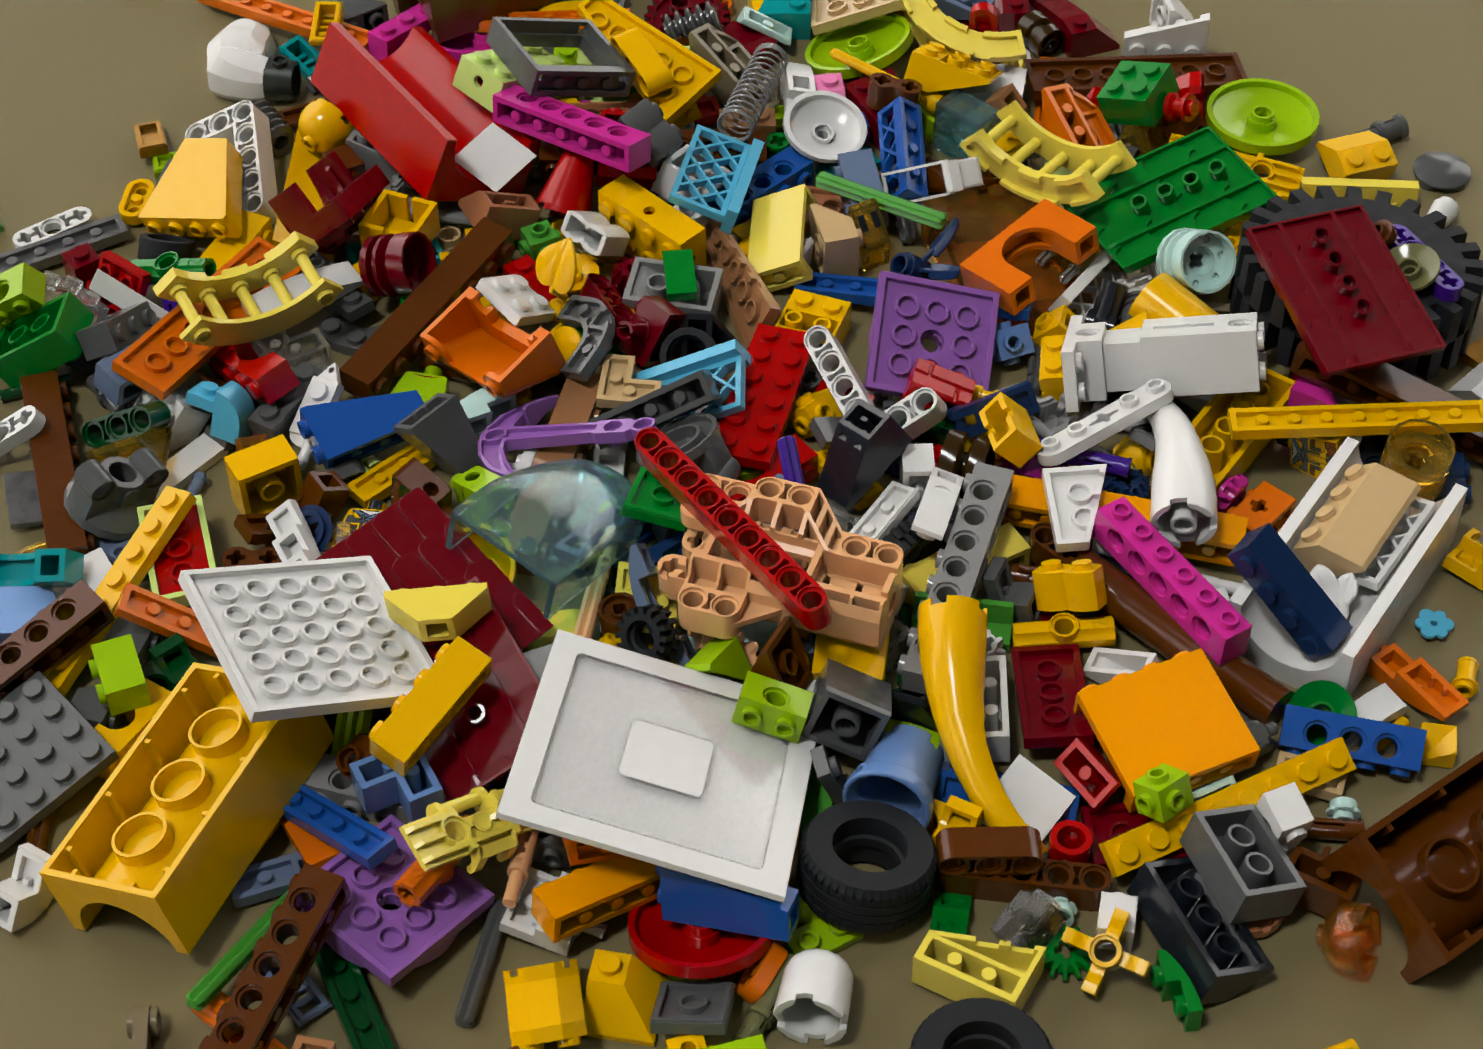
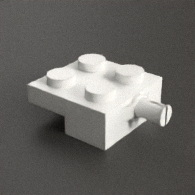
[499,867,607,957]

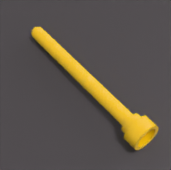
[830,48,948,116]

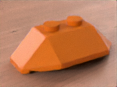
[1042,83,1117,146]

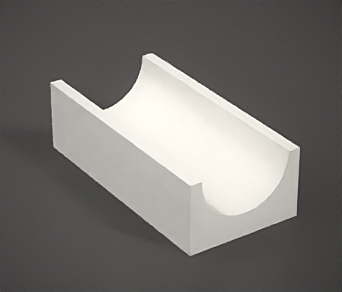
[1229,437,1468,695]

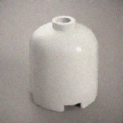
[773,949,853,1045]

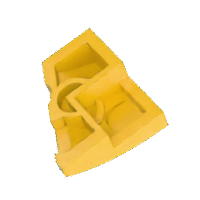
[1441,527,1483,591]

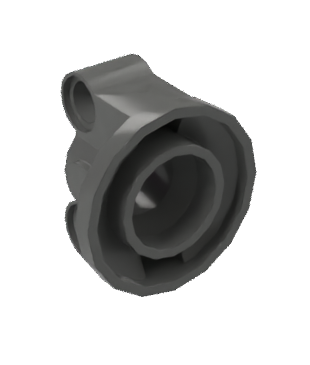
[636,413,742,480]
[64,447,169,541]

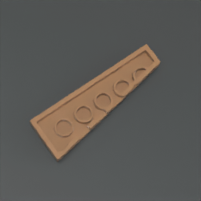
[703,217,781,351]

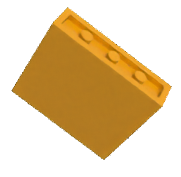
[1073,648,1261,813]

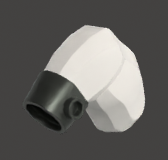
[207,18,301,103]

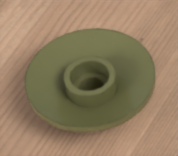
[1390,243,1441,292]

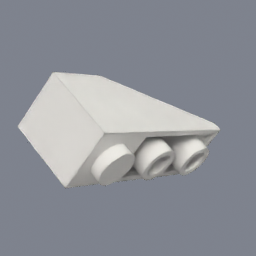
[911,466,964,541]

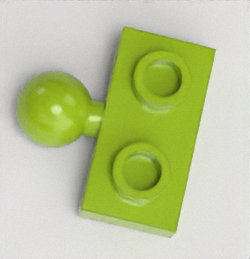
[782,895,864,955]

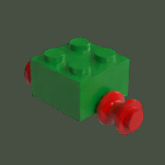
[1086,60,1200,127]

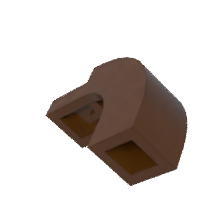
[233,471,351,547]

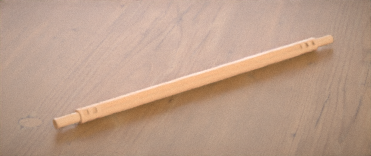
[502,529,617,908]

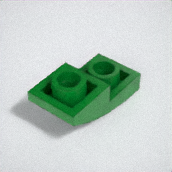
[1150,949,1204,1032]

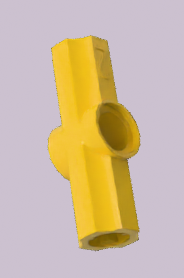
[1012,612,1116,648]

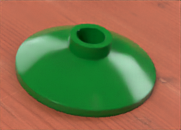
[1288,680,1357,745]

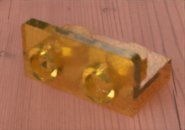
[1116,114,1172,157]

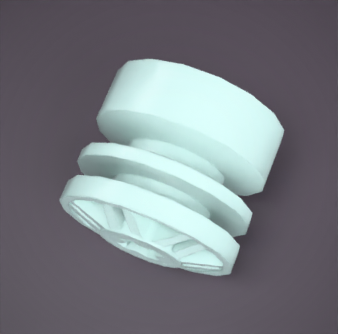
[1156,228,1237,294]

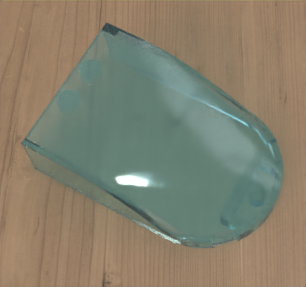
[445,459,645,620]

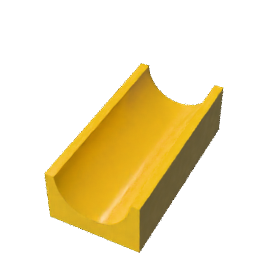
[39,662,335,955]

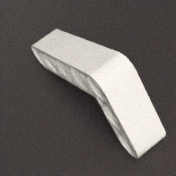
[185,100,278,224]
[804,325,947,439]

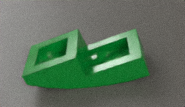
[929,891,972,935]

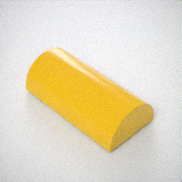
[1128,273,1220,319]

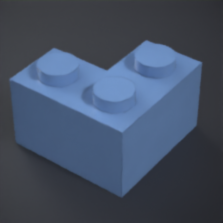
[349,754,445,822]

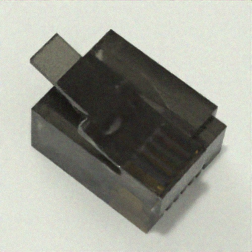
[990,888,1067,949]

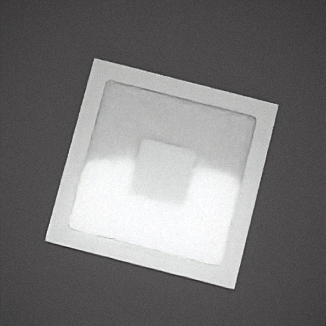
[495,629,816,902]

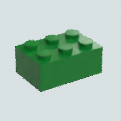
[0,291,94,387]

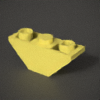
[383,582,492,642]

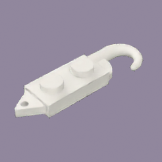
[289,362,344,471]

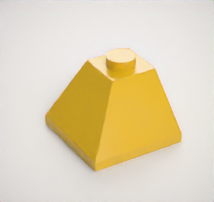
[583,949,668,1047]

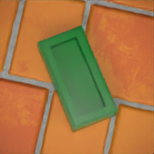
[662,249,697,301]

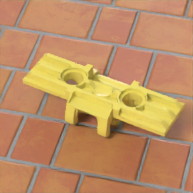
[399,786,535,874]

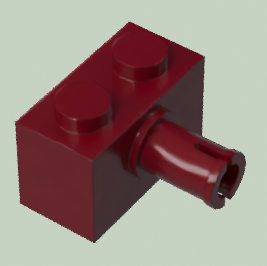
[616,295,686,367]

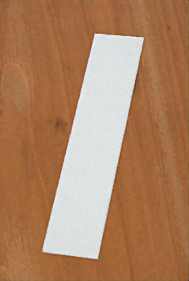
[89,268,169,322]

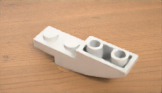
[779,61,816,114]

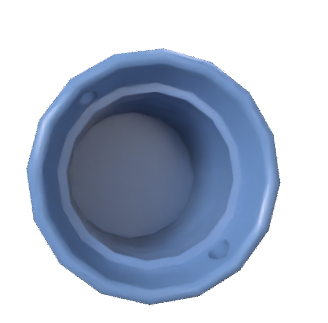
[842,724,944,829]

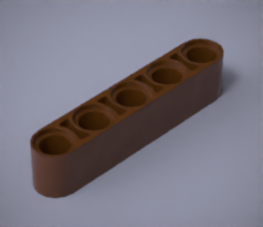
[933,859,1111,912]

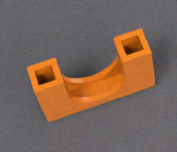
[959,199,1100,316]

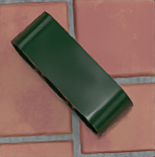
[81,401,171,448]

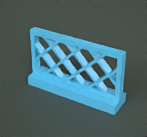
[667,124,765,234]
[632,339,751,442]

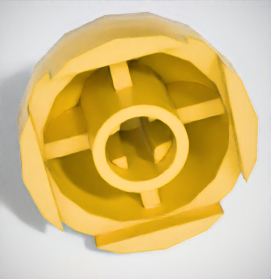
[298,98,354,154]

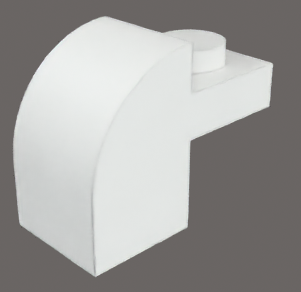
[0,842,54,933]

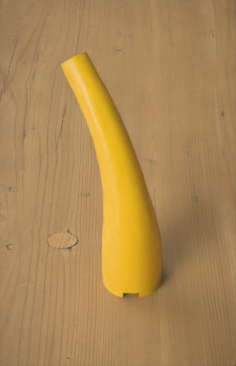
[917,595,1048,854]

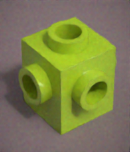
[1133,763,1194,823]

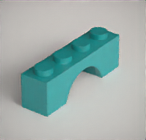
[0,548,84,587]

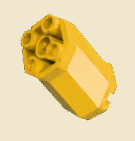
[503,958,588,1049]

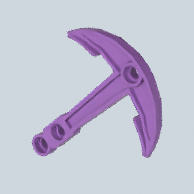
[477,395,657,481]

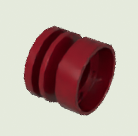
[359,231,437,298]

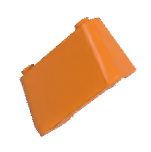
[419,286,566,398]

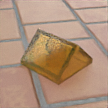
[85,426,172,467]

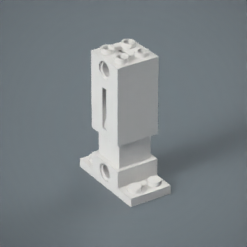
[1061,312,1267,413]

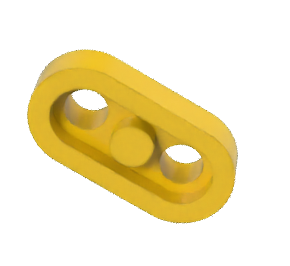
[118,179,155,226]

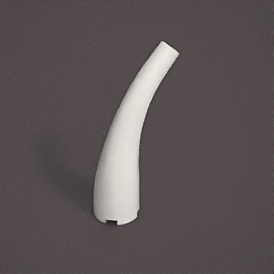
[1129,390,1217,547]

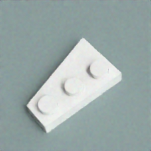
[1122,13,1210,56]
[1042,464,1107,553]

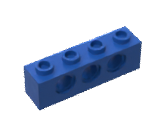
[706,146,814,234]
[1278,704,1427,778]

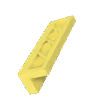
[1300,177,1420,207]

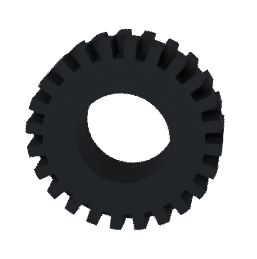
[1228,186,1483,381]

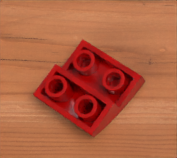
[83,250,151,320]

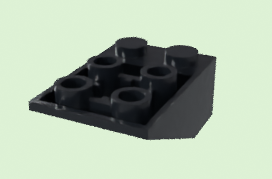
[817,398,913,512]

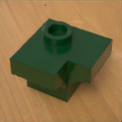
[141,633,198,692]

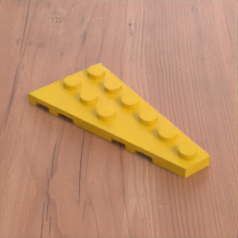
[577,0,722,124]

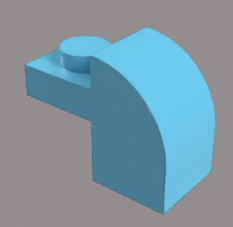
[185,380,255,445]

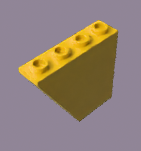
[138,138,242,238]

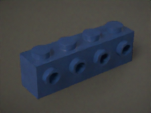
[1227,523,1353,660]

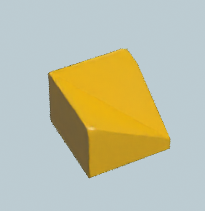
[1420,722,1457,769]

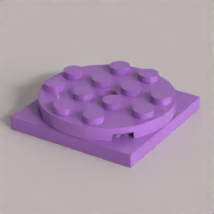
[864,270,1000,397]
[286,814,495,988]

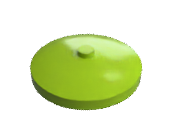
[805,13,913,79]
[1205,78,1320,155]

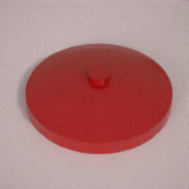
[627,899,773,979]

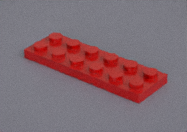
[719,323,812,471]

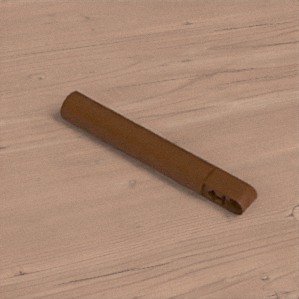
[1029,522,1294,724]

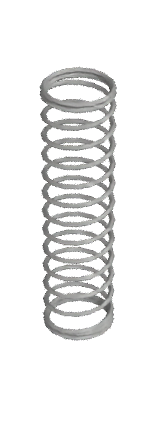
[717,43,788,142]

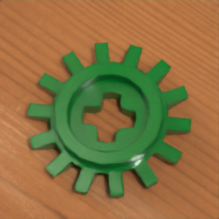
[1031,923,1097,981]

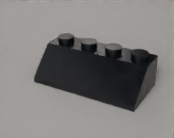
[1126,857,1275,1005]

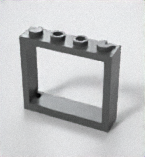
[486,17,636,97]

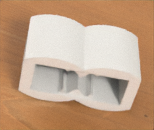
[561,210,630,256]

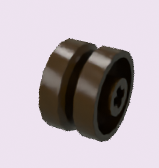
[937,429,996,499]

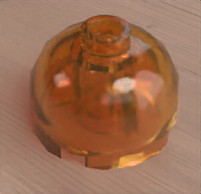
[1316,902,1381,977]

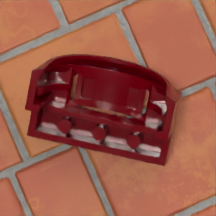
[268,151,390,254]

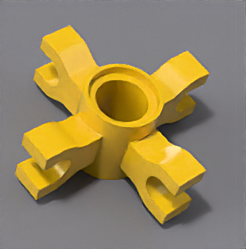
[1061,907,1151,997]

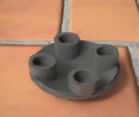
[1413,151,1471,192]

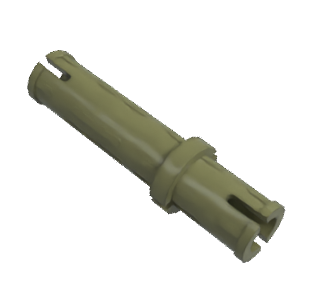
[732,954,794,1041]

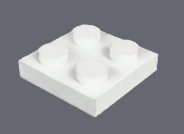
[475,274,556,327]

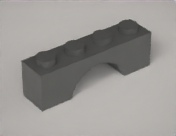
[70,617,163,729]

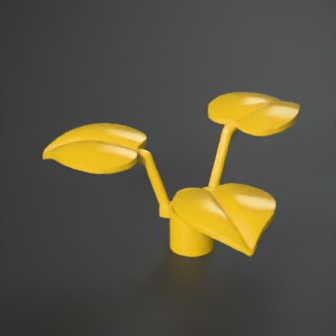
[479,238,582,362]

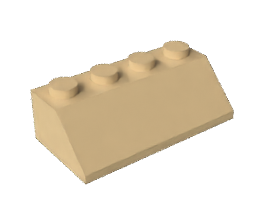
[1293,462,1421,576]

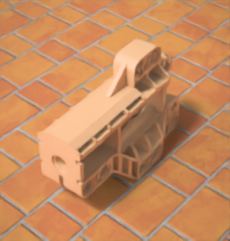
[657,473,904,651]

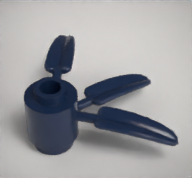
[890,217,961,280]

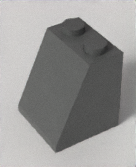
[801,658,892,762]

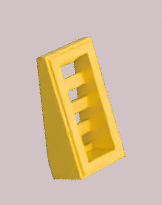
[309,1,345,45]

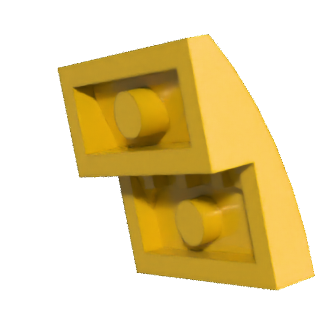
[812,631,890,682]

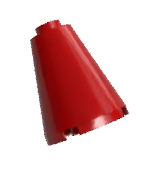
[535,149,595,219]

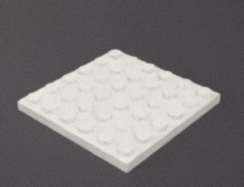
[178,556,434,723]

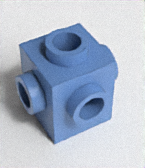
[992,320,1035,366]

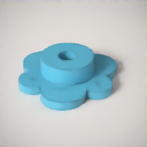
[1414,609,1454,639]

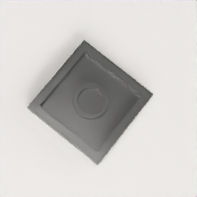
[650,981,736,1035]

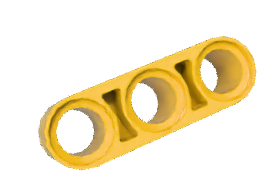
[610,26,674,98]

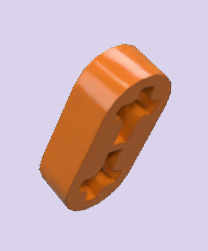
[735,939,788,1004]

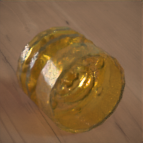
[1379,419,1456,501]

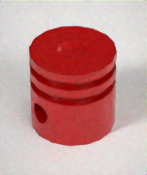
[1047,820,1093,863]

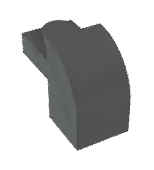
[981,557,1044,623]

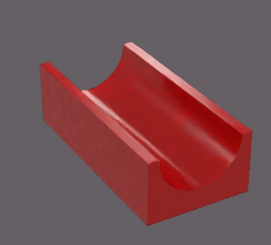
[310,22,540,201]

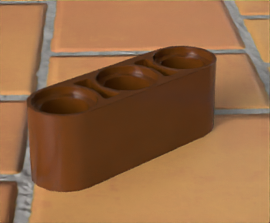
[936,826,1044,876]

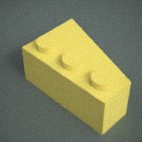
[911,930,1047,1010]

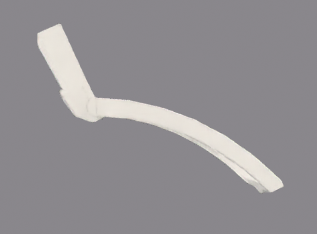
[881,156,984,202]

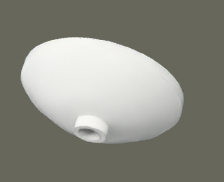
[783,90,867,163]

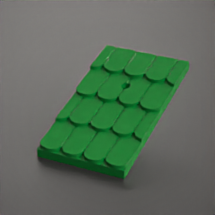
[1061,126,1278,274]

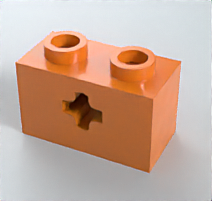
[1226,481,1296,535]

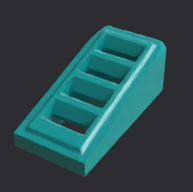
[278,35,319,80]

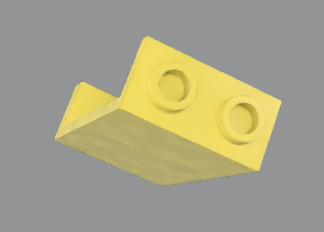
[748,184,818,292]

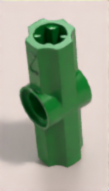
[130,251,217,285]

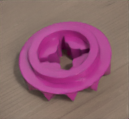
[1216,473,1248,513]

